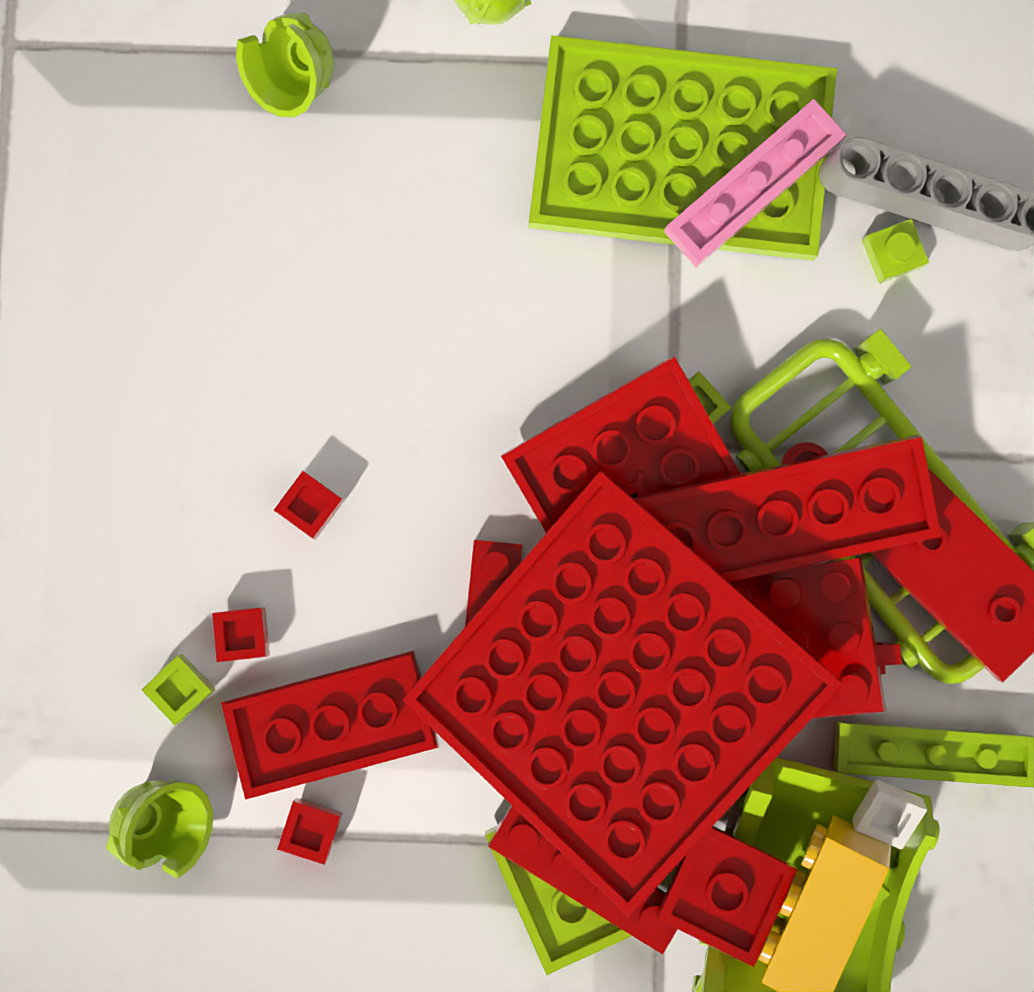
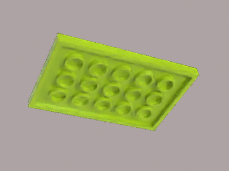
[529,35,837,261]

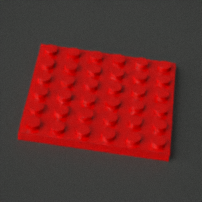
[402,471,843,918]

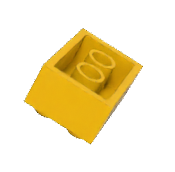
[758,814,891,992]

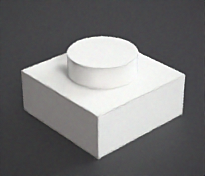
[852,779,927,849]

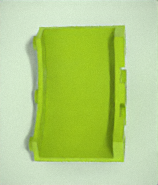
[692,757,940,992]

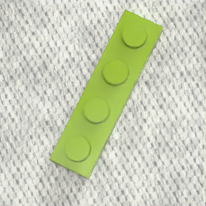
[833,721,1034,788]

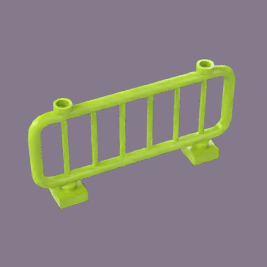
[730,328,1034,684]

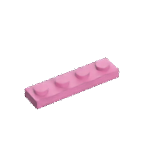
[664,99,847,268]

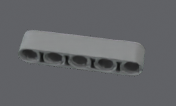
[819,136,1034,251]

